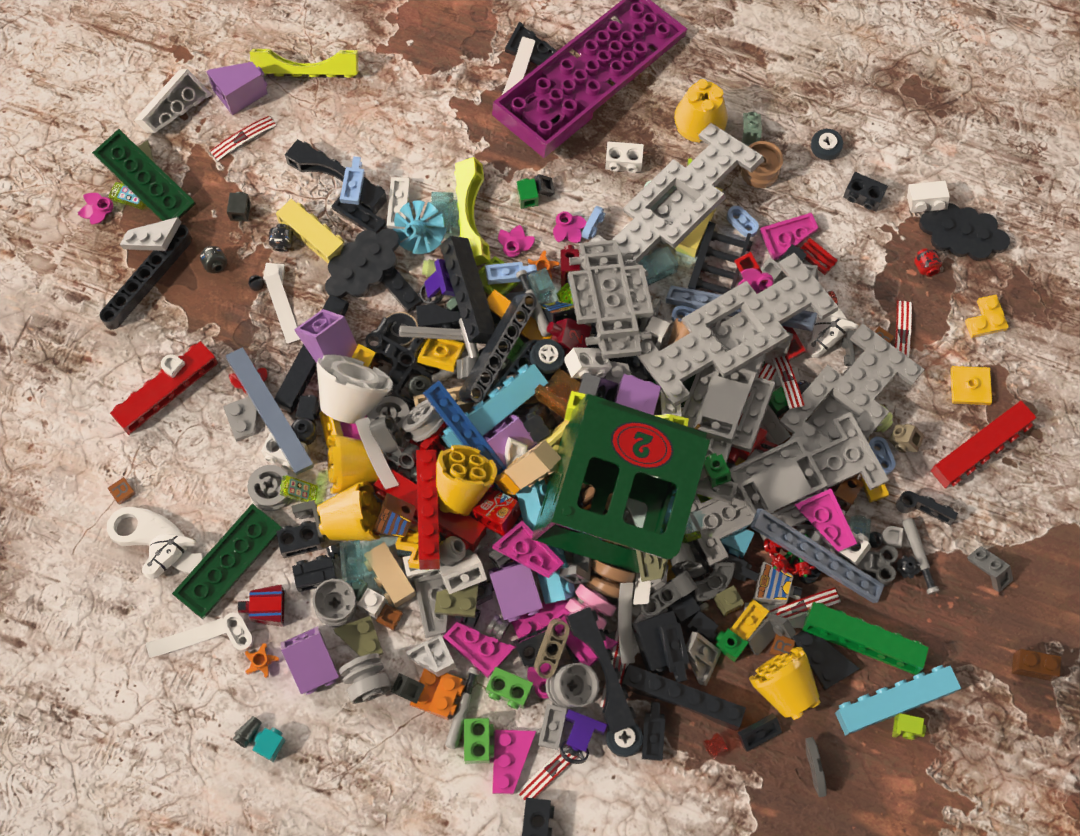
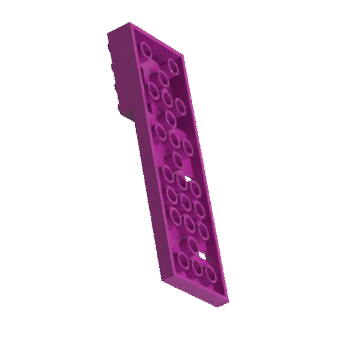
[492,0,687,158]

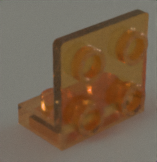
[535,369,581,419]

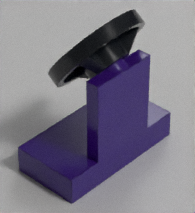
[419,259,455,304]
[560,709,607,764]

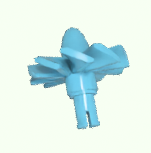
[393,200,447,254]

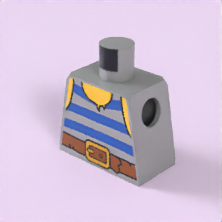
[753,562,802,606]

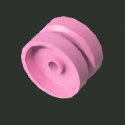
[565,583,617,630]

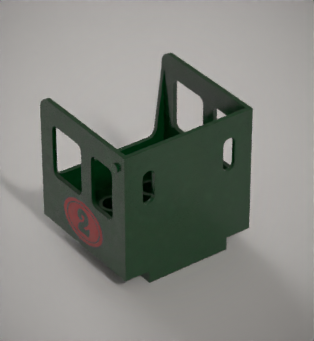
[531,393,710,573]

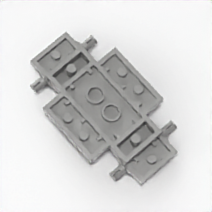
[568,240,654,359]

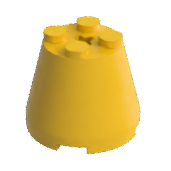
[674,79,728,143]
[327,435,383,494]
[436,445,497,516]
[317,481,382,541]
[749,647,820,720]

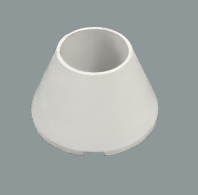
[317,355,393,424]

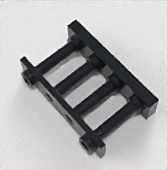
[688,222,753,294]

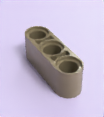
[534,618,570,679]

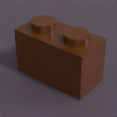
[1012,649,1061,681]

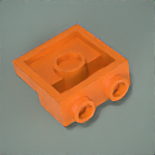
[410,668,465,720]

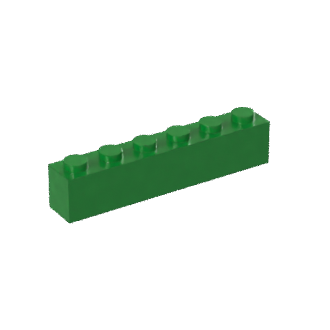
[802,602,929,675]

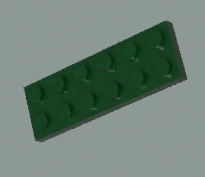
[92,129,196,221]
[172,503,282,620]

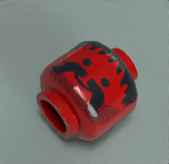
[914,248,942,277]

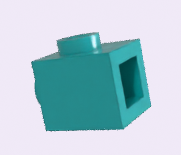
[252,727,286,762]

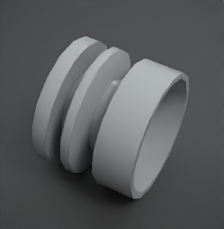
[313,579,357,627]
[546,663,599,708]

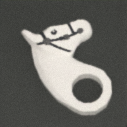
[805,307,859,358]
[107,507,197,580]

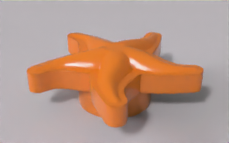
[528,250,559,282]
[245,643,279,678]

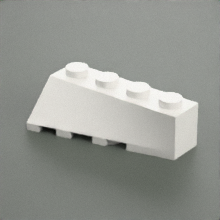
[134,69,212,133]

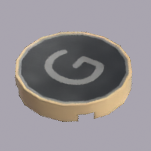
[385,312,418,347]

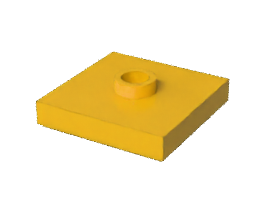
[417,338,465,372]
[950,366,992,405]

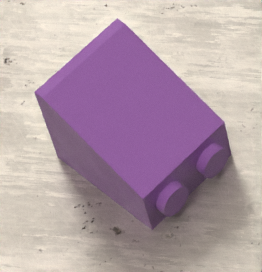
[206,62,268,115]
[294,309,357,363]
[613,374,661,415]
[483,413,537,468]
[488,561,543,622]
[281,626,339,695]

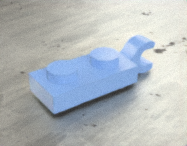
[340,156,365,205]
[485,262,537,285]

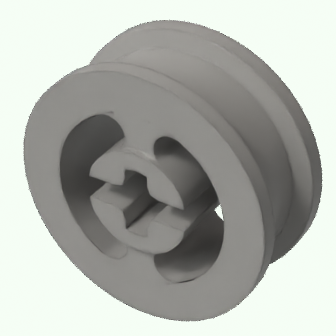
[367,396,410,436]
[402,400,444,442]
[247,465,292,511]

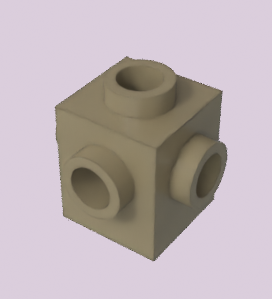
[889,424,924,453]

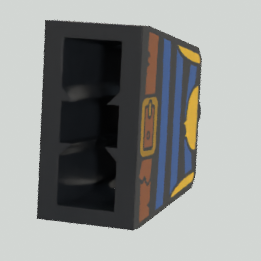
[541,301,577,323]

